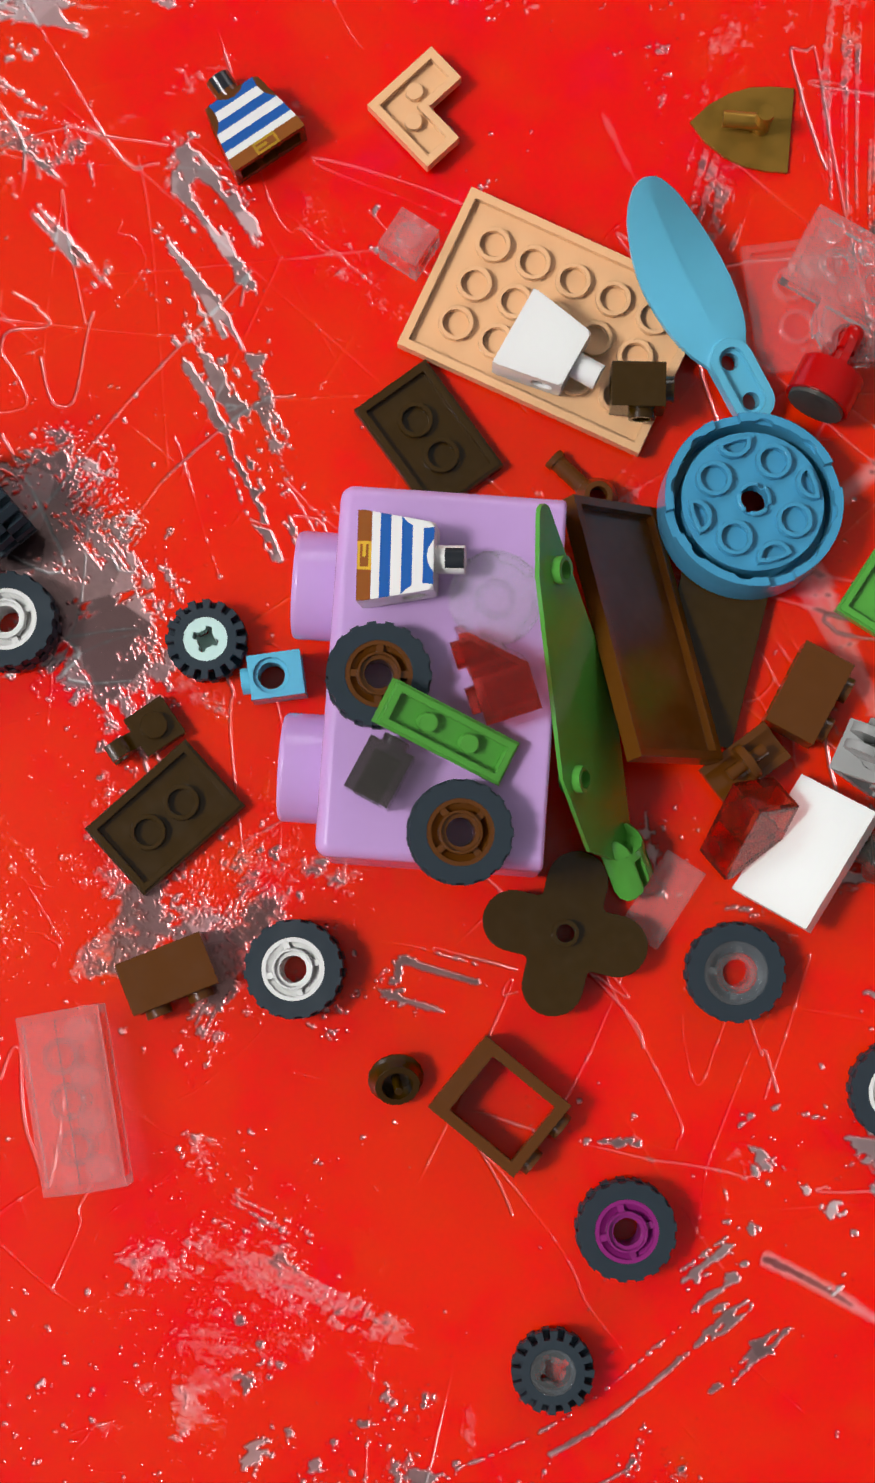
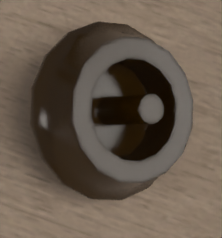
[368,1054,424,1105]

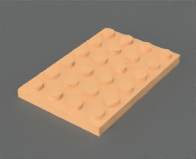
[397,187,685,457]

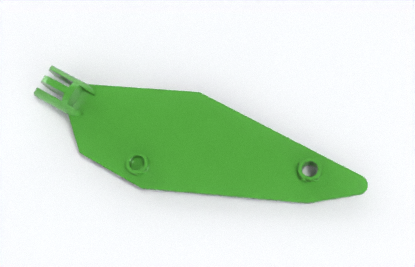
[535,504,654,901]

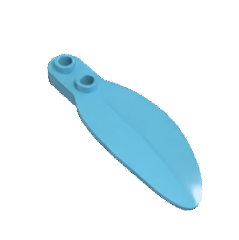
[626,176,775,416]

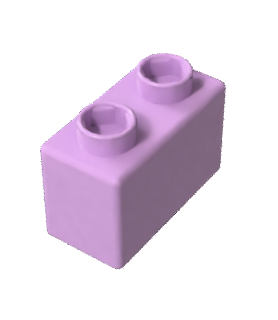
[276,486,567,877]

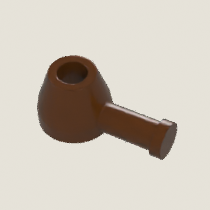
[545,450,619,501]

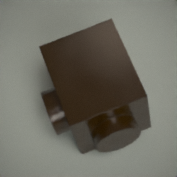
[609,361,675,423]

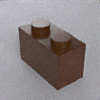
[760,640,856,749]
[114,931,223,1021]

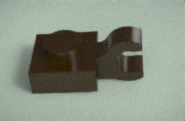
[104,695,186,766]

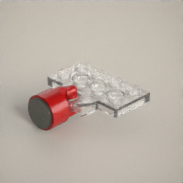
[778,204,875,423]

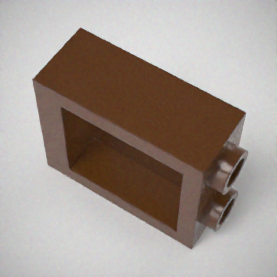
[428,1035,571,1178]

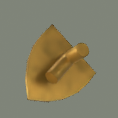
[690,87,794,174]

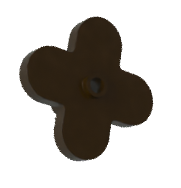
[482,851,648,1016]

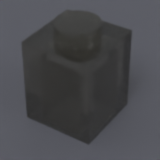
[344,732,415,811]

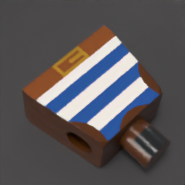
[205,69,307,185]

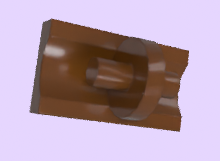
[698,721,791,806]

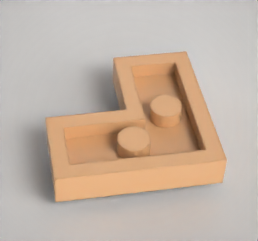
[367,46,461,172]

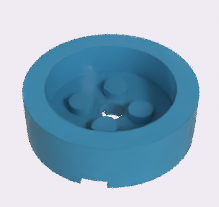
[657,412,844,600]

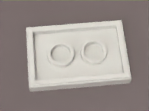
[732,774,875,933]

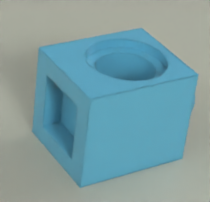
[240,649,308,705]

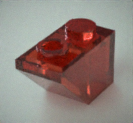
[449,624,542,726]
[700,777,799,880]

